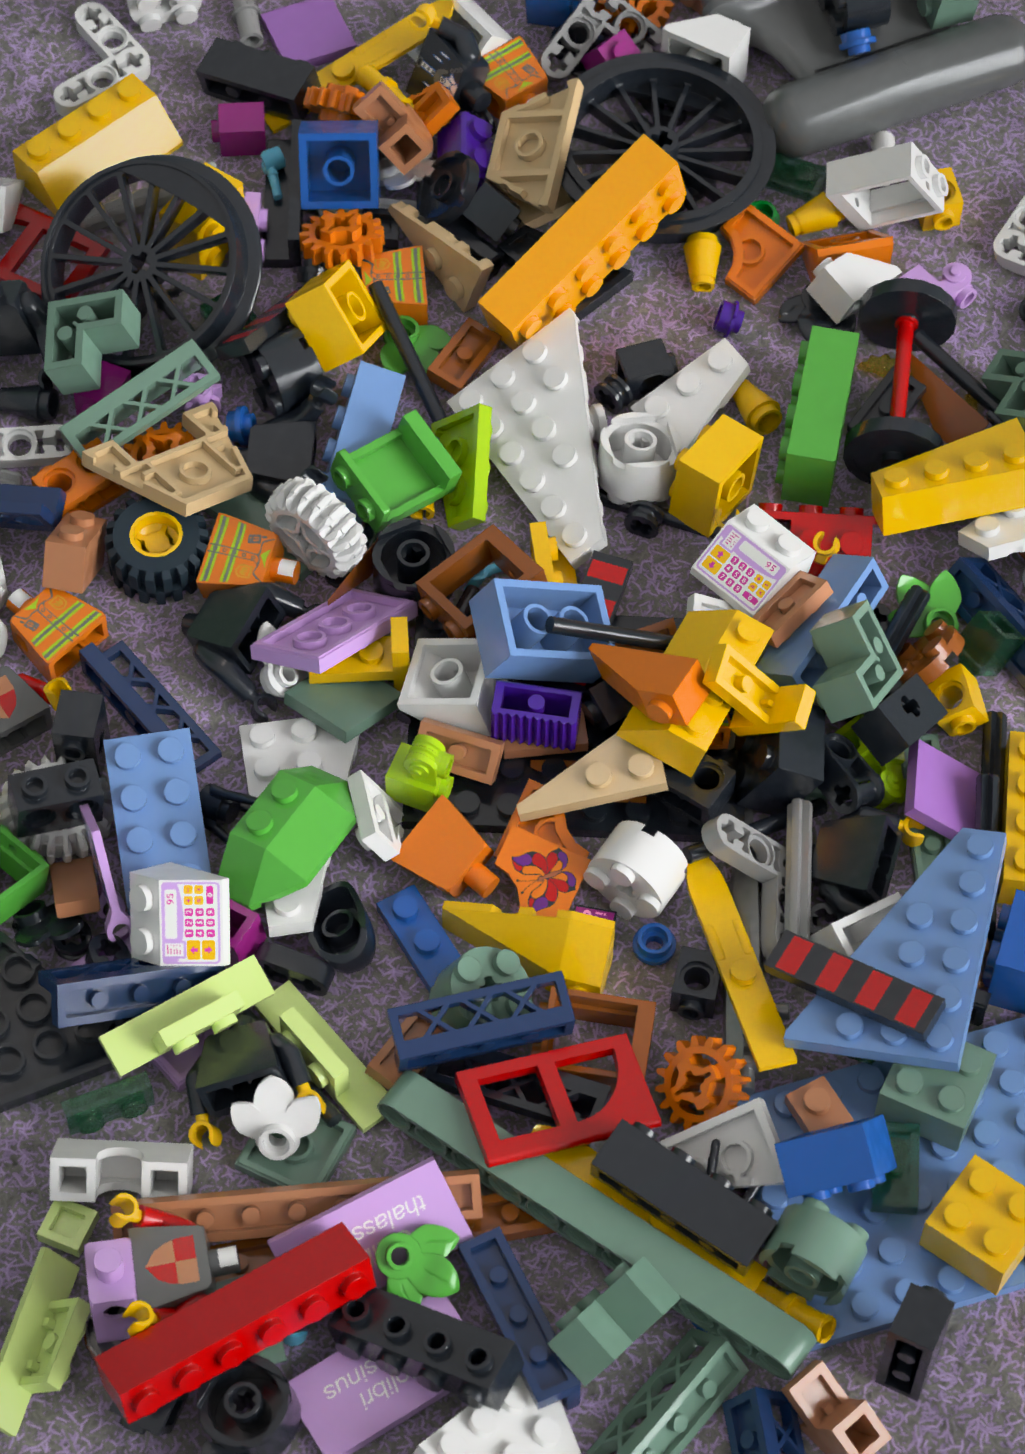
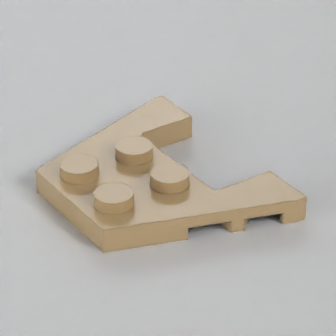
[82,401,253,517]

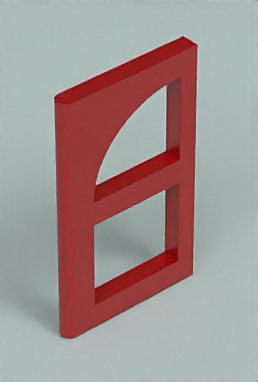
[0,203,113,299]
[455,1033,662,1168]

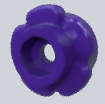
[713,300,745,338]

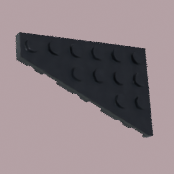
[0,930,116,1113]

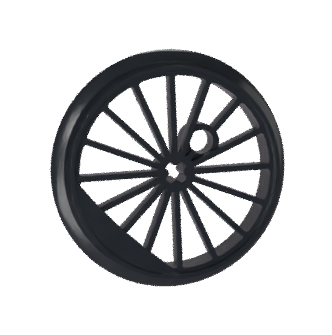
[561,52,776,244]
[40,155,262,379]

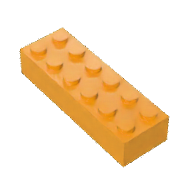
[478,134,687,350]

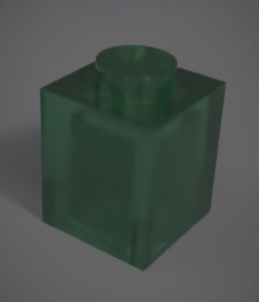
[953,611,1025,676]

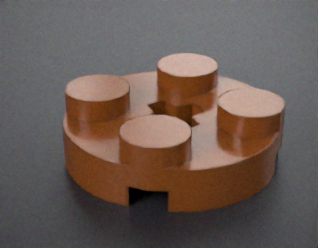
[897,619,965,686]

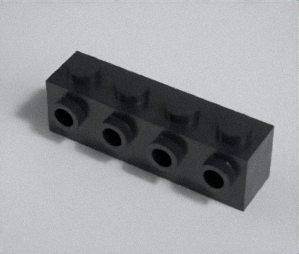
[590,1119,778,1277]
[327,1287,525,1411]

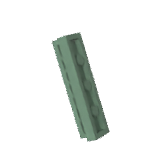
[59,339,221,461]
[585,1328,749,1454]

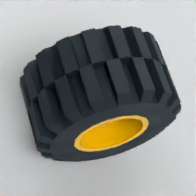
[105,495,209,605]

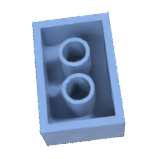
[469,578,615,683]

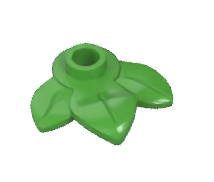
[380,315,451,374]
[887,570,962,638]
[375,1224,460,1304]

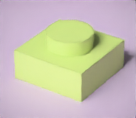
[37,1201,100,1258]

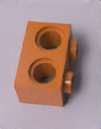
[31,437,129,520]

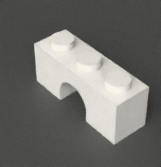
[49,1138,194,1202]

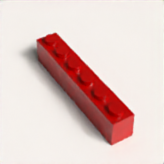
[94,1222,377,1424]

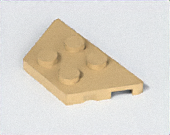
[485,78,584,214]

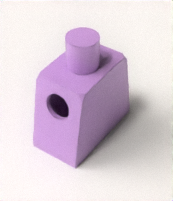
[84,1238,138,1344]

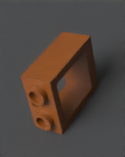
[415,524,548,638]
[531,986,657,1096]

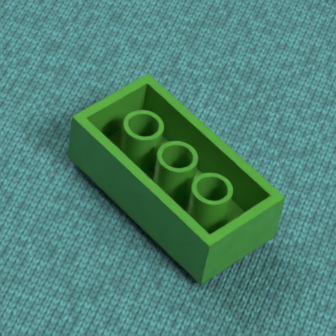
[775,325,860,507]

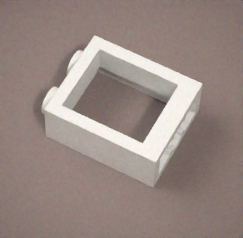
[826,142,948,231]

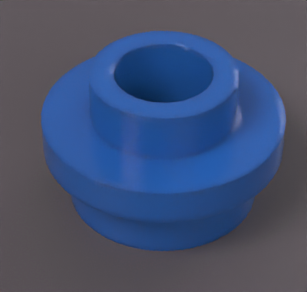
[838,27,877,57]
[226,405,257,446]
[632,923,676,966]

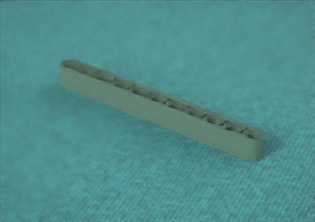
[377,1070,817,1380]

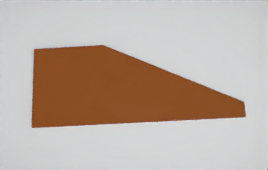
[910,354,989,444]
[328,524,390,605]

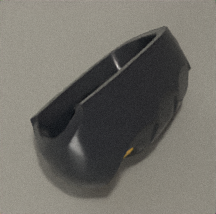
[307,881,376,974]

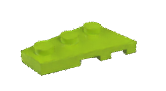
[431,403,492,531]

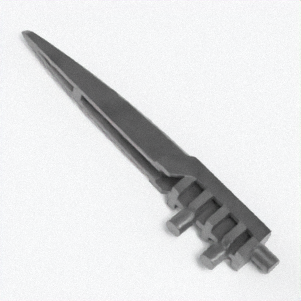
[723,809,790,1095]

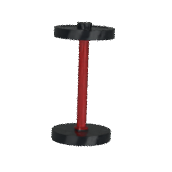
[843,278,957,484]

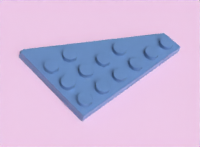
[783,828,1007,1072]

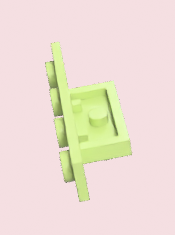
[98,955,275,1078]
[254,980,387,1134]
[0,1247,91,1437]

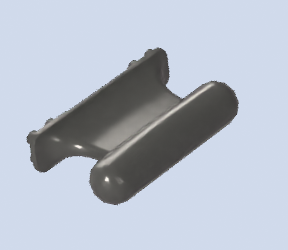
[701,0,1025,158]

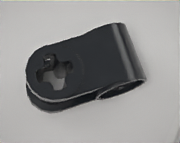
[817,733,885,815]

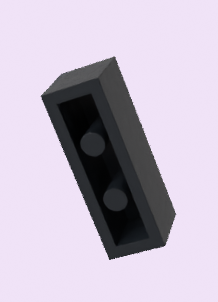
[196,37,321,121]
[875,1283,955,1402]

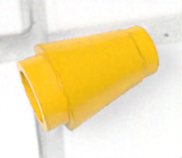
[785,192,845,237]
[683,232,722,292]
[732,379,782,435]

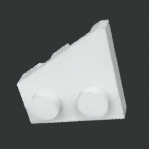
[347,770,404,862]

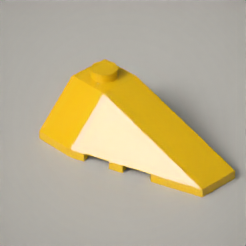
[442,900,615,994]

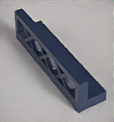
[0,484,67,532]
[948,557,1025,688]
[79,640,222,774]
[38,958,225,1028]
[387,970,576,1073]
[458,1226,581,1411]
[722,1387,805,1454]

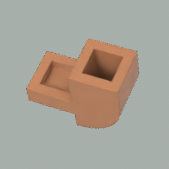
[353,80,433,175]
[781,1360,892,1454]

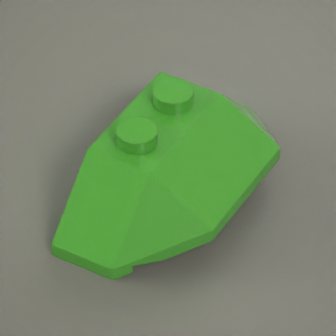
[218,766,357,911]

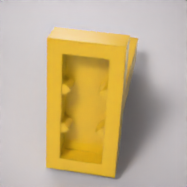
[309,617,410,692]
[702,643,816,736]

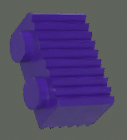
[437,111,493,185]
[491,680,582,752]

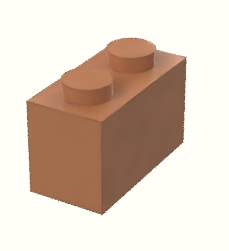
[42,511,107,594]

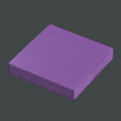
[261,0,357,67]
[904,739,980,840]

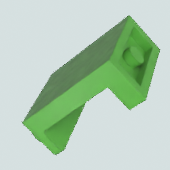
[329,409,462,533]

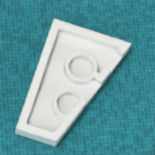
[630,338,751,452]
[659,1097,785,1188]

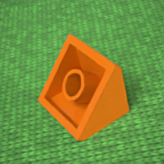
[801,229,894,282]

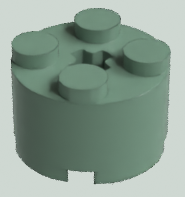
[429,946,532,1029]
[759,1197,869,1305]

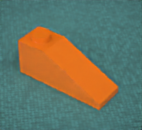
[588,643,711,726]

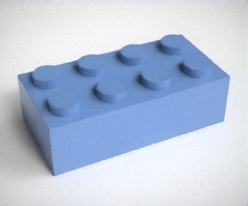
[103,728,211,917]

